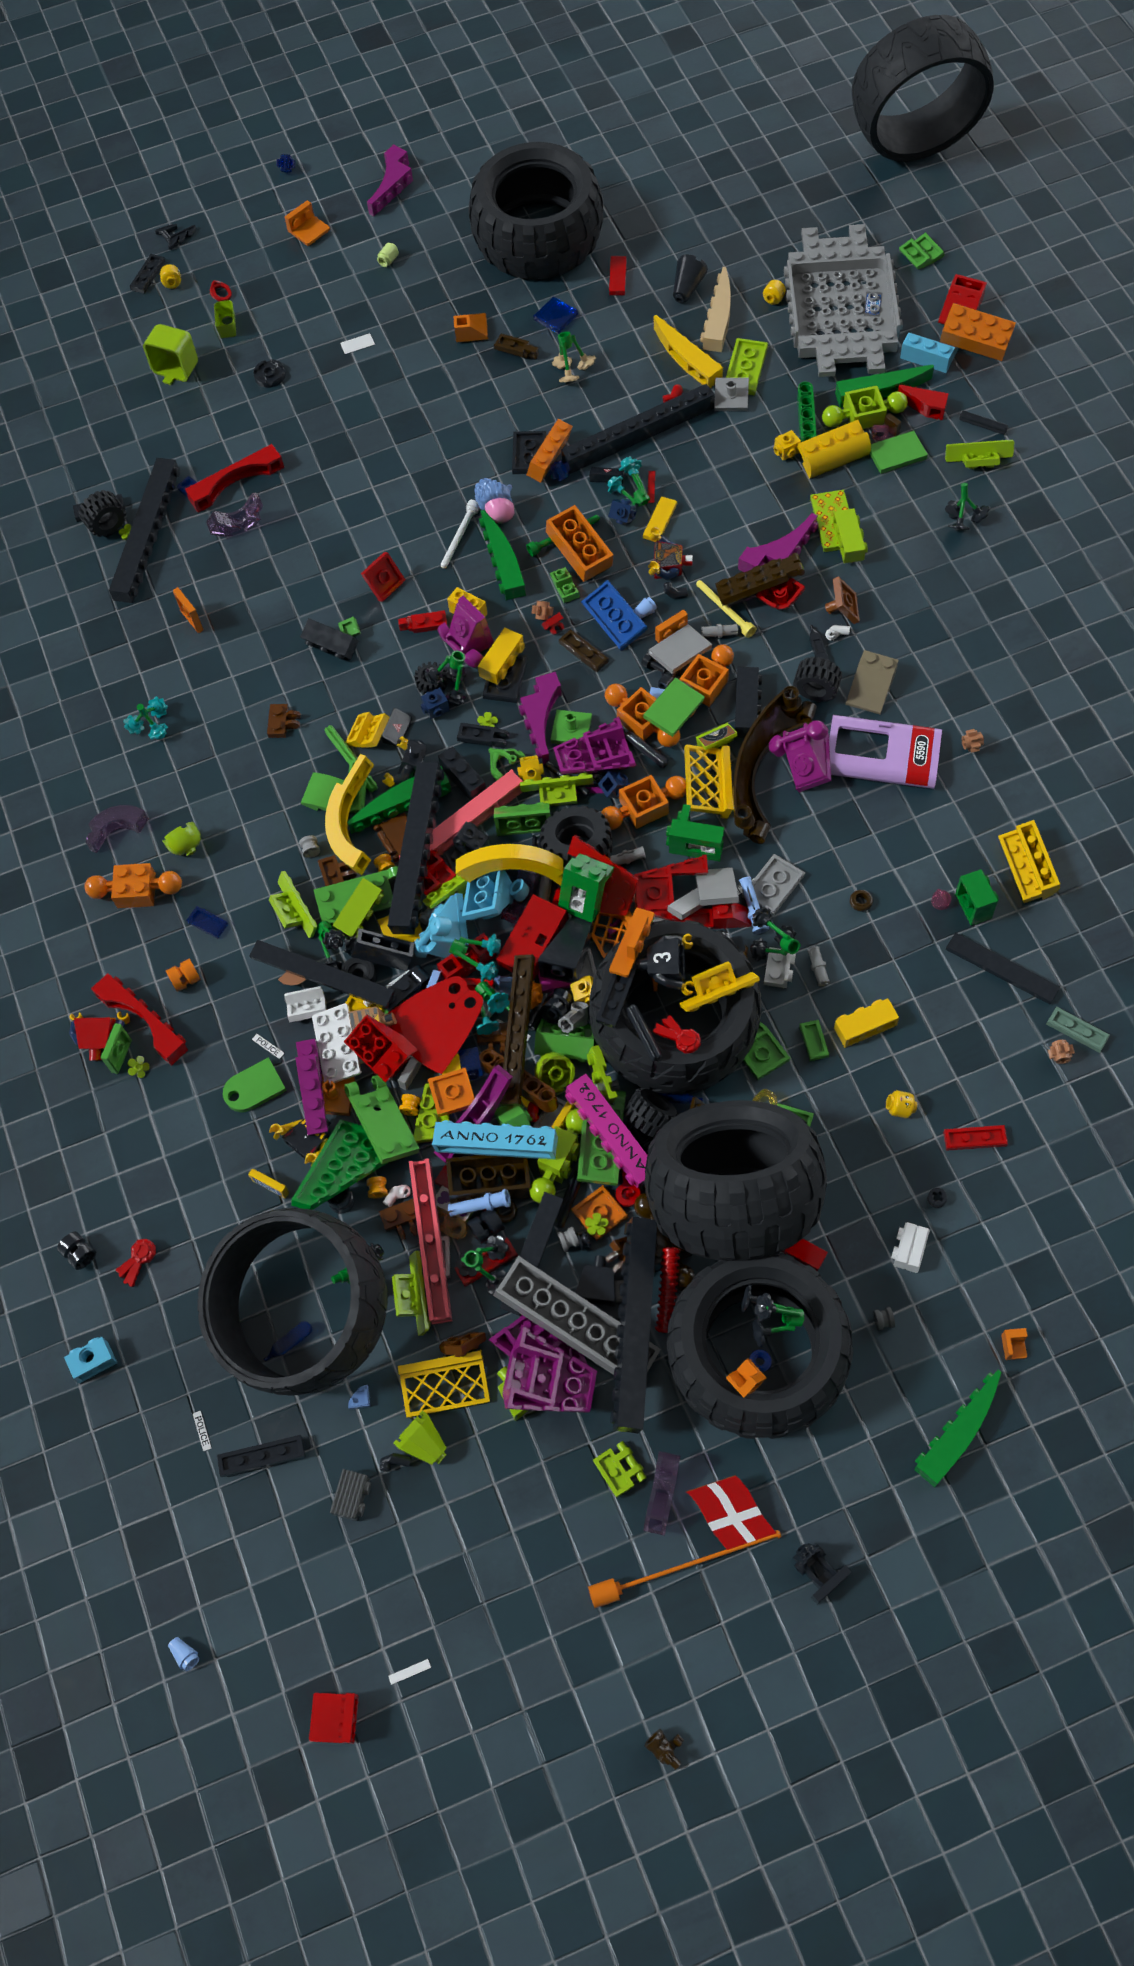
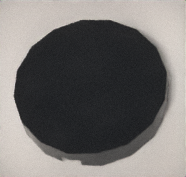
[253,359,286,388]

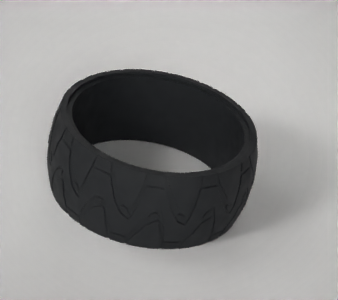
[852,15,994,161]
[198,1208,388,1396]

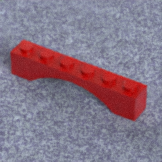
[185,444,284,513]
[91,973,188,1066]

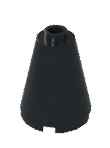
[673,254,708,303]

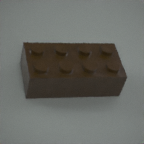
[446,1155,531,1204]

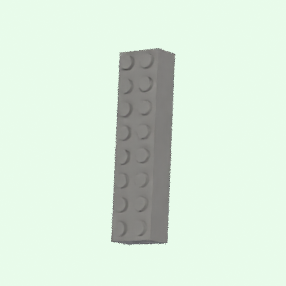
[493,1256,661,1375]

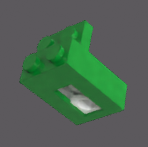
[666,804,724,862]
[558,853,614,923]

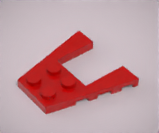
[552,835,639,916]
[634,855,714,929]

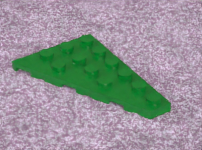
[291,1119,387,1210]

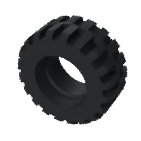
[540,805,613,867]

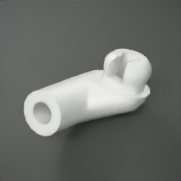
[383,1185,411,1207]

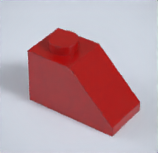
[712,903,751,929]

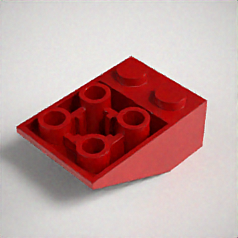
[938,274,987,324]
[344,1015,417,1083]

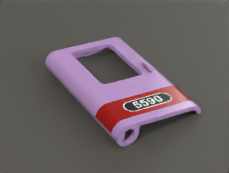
[829,715,942,789]

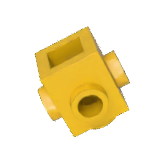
[773,430,801,461]
[517,755,544,782]
[570,975,594,1005]

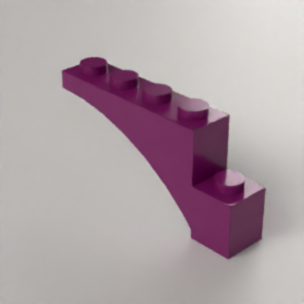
[367,144,413,217]
[738,513,819,572]
[518,672,562,765]
[295,1039,328,1136]
[434,1065,513,1163]

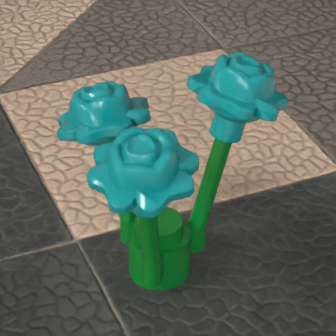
[607,456,650,507]
[449,934,501,982]

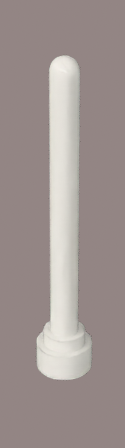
[441,500,480,568]

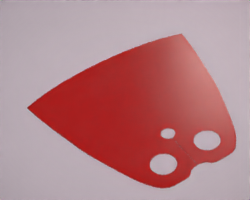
[386,976,483,1074]

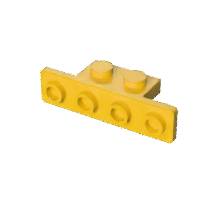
[679,962,760,1012]

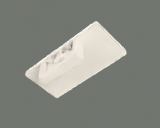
[312,1003,365,1084]

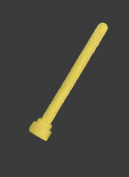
[696,580,757,638]

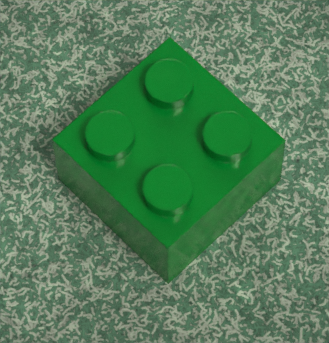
[955,869,999,926]

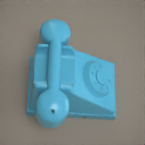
[462,870,529,921]
[414,893,469,958]

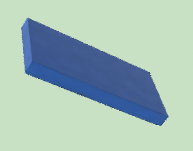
[581,580,648,651]

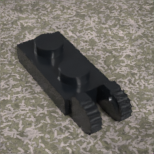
[457,723,509,748]

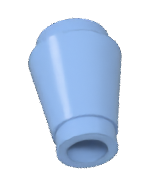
[634,597,657,619]
[168,1637,199,1671]

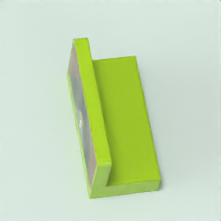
[696,723,737,750]

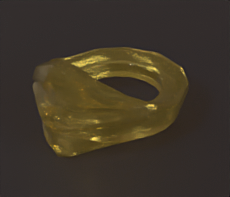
[752,1089,778,1105]

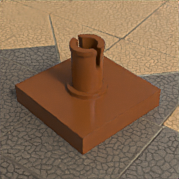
[825,576,860,624]

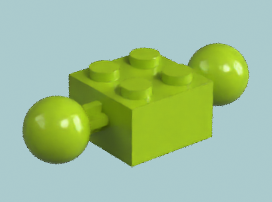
[822,386,908,429]
[530,1109,583,1203]

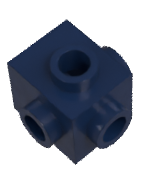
[608,498,637,525]
[420,688,450,719]
[598,771,630,798]

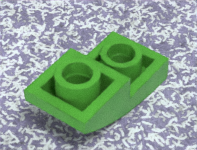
[550,567,580,603]

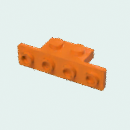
[609,908,655,977]

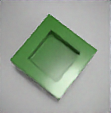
[338,617,361,637]

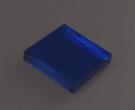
[533,296,578,334]

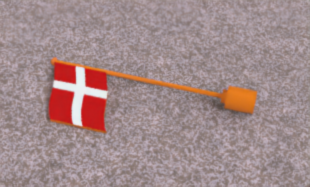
[588,1475,781,1609]

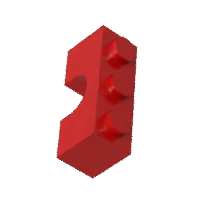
[437,933,497,987]

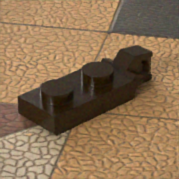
[494,333,539,359]

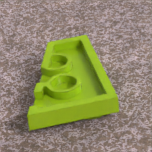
[587,1045,617,1105]
[413,1083,449,1144]

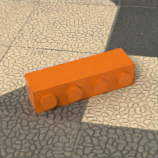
[526,419,573,483]

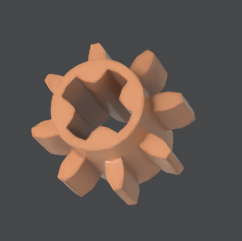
[532,601,554,620]
[962,729,984,753]
[1048,1040,1075,1064]

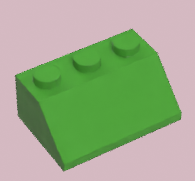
[494,802,551,836]
[534,1019,596,1062]

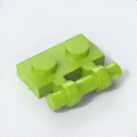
[593,1441,647,1498]

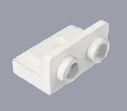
[764,947,796,988]

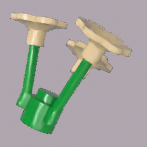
[552,331,596,382]

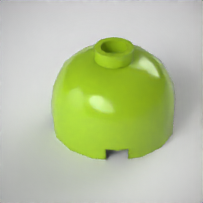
[162,822,201,856]
[534,1052,575,1093]

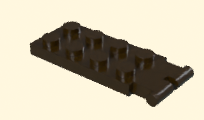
[715,553,805,606]

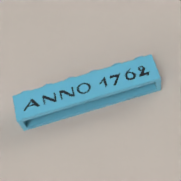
[432,1120,558,1159]

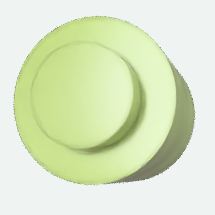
[377,243,399,267]

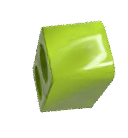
[214,300,236,338]

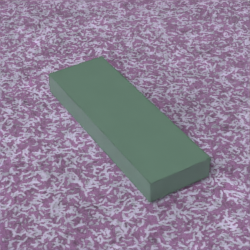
[1046,1006,1110,1053]

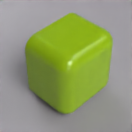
[143,324,198,385]

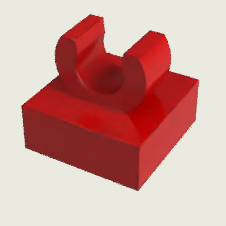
[542,612,564,635]

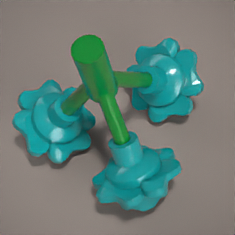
[123,696,168,740]

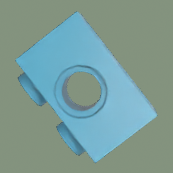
[64,1337,117,1384]

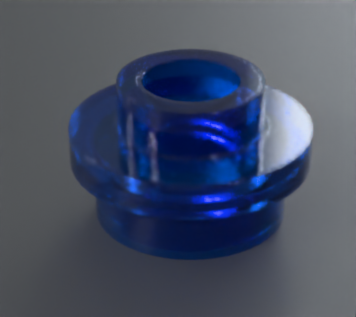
[749,1350,772,1372]

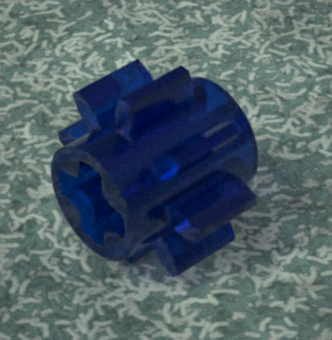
[277,154,295,173]
[549,460,571,481]

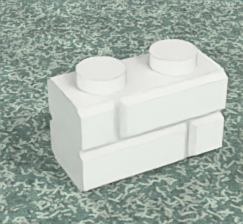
[891,1222,930,1273]

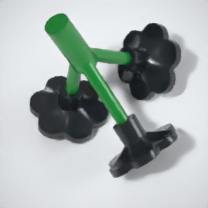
[945,483,990,530]

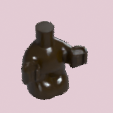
[644,1729,684,1770]

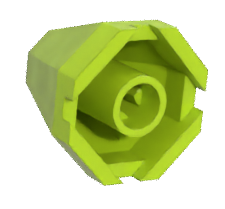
[393,1410,447,1465]

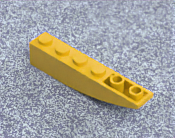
[654,315,723,388]

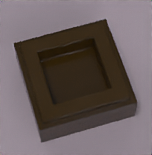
[884,413,902,436]

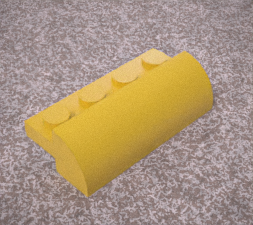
[797,420,871,479]
[998,820,1060,903]

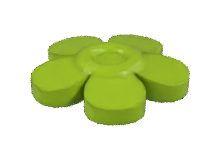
[119,524,132,540]
[477,712,498,727]
[127,1056,149,1078]
[585,1213,608,1236]

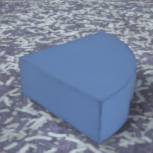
[348,1385,370,1410]

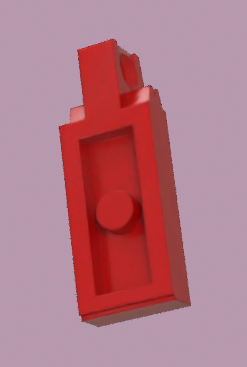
[398,610,447,633]

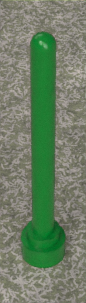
[526,515,600,557]

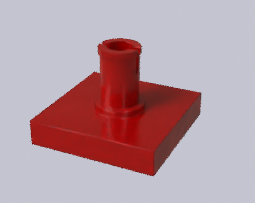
[361,552,406,602]

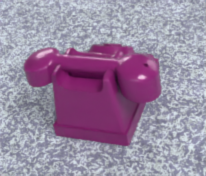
[438,596,494,668]
[769,721,831,792]

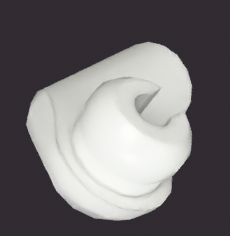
[825,625,850,640]

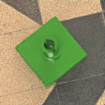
[551,710,592,745]

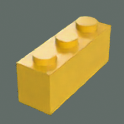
[478,627,525,685]
[834,998,899,1048]

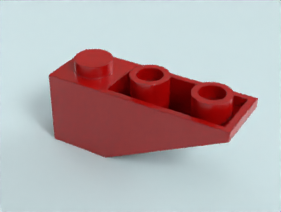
[898,385,949,420]

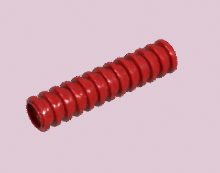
[655,1247,681,1333]

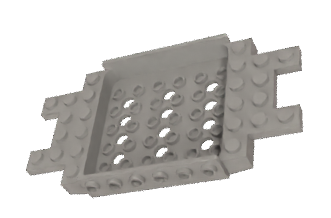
[784,224,903,377]

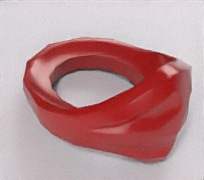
[210,280,232,302]

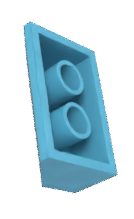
[900,333,958,373]

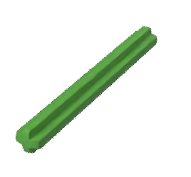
[324,725,378,792]

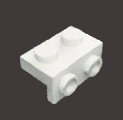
[284,986,327,1023]

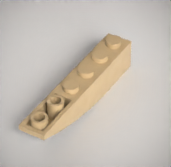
[700,267,730,352]

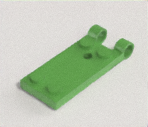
[314,866,398,924]
[344,1075,419,1164]
[577,1090,626,1186]

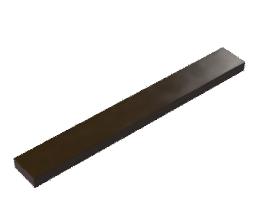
[500,954,535,1106]

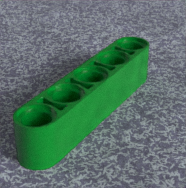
[797,382,817,442]

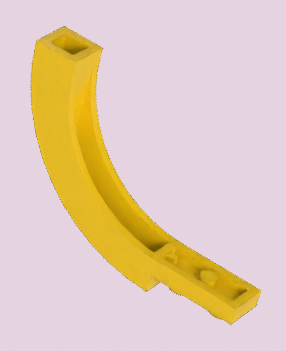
[325,754,374,875]
[456,844,565,886]

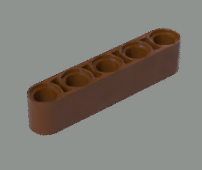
[480,1049,559,1112]

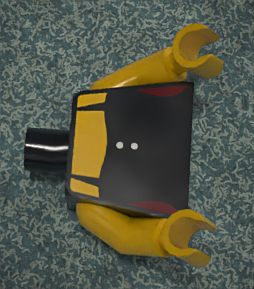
[269,1118,331,1167]

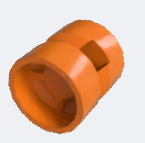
[166,958,201,992]

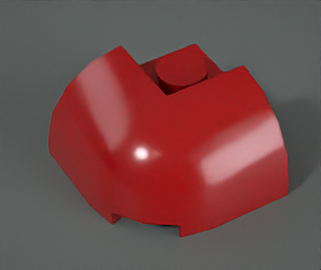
[756,578,805,610]
[423,849,456,897]

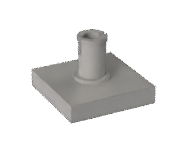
[714,378,749,411]

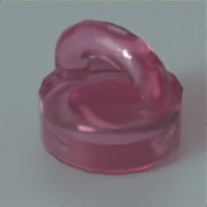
[872,425,889,441]
[931,889,951,910]

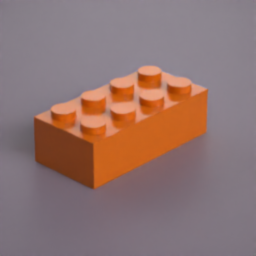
[940,303,1016,361]
[546,505,614,582]

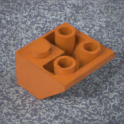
[453,313,488,342]

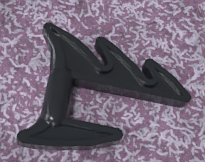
[155,224,196,250]

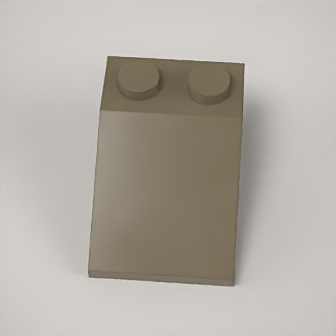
[846,650,899,715]

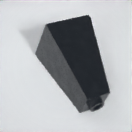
[538,915,595,984]

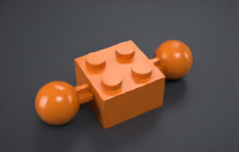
[679,644,734,718]
[605,684,680,747]
[601,775,686,830]
[84,863,182,908]

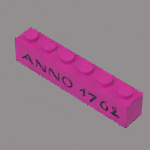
[565,1074,647,1188]

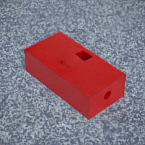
[496,894,569,981]

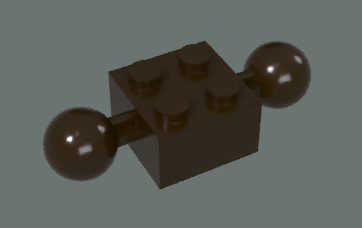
[634,1193,696,1291]

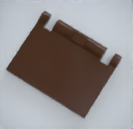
[373,813,407,862]

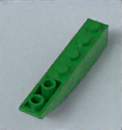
[835,364,934,408]
[479,510,526,600]
[347,766,452,834]
[914,1370,1001,1488]

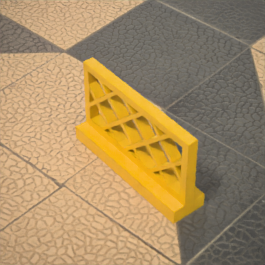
[684,745,733,819]
[398,1350,490,1418]

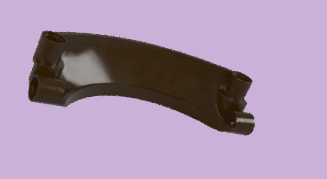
[733,686,817,844]

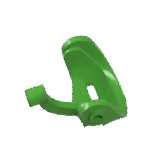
[488,748,526,781]

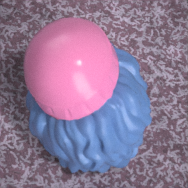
[474,478,515,524]

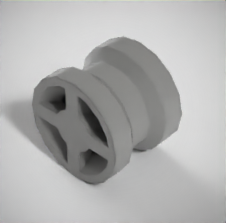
[299,835,321,858]
[557,1227,580,1252]

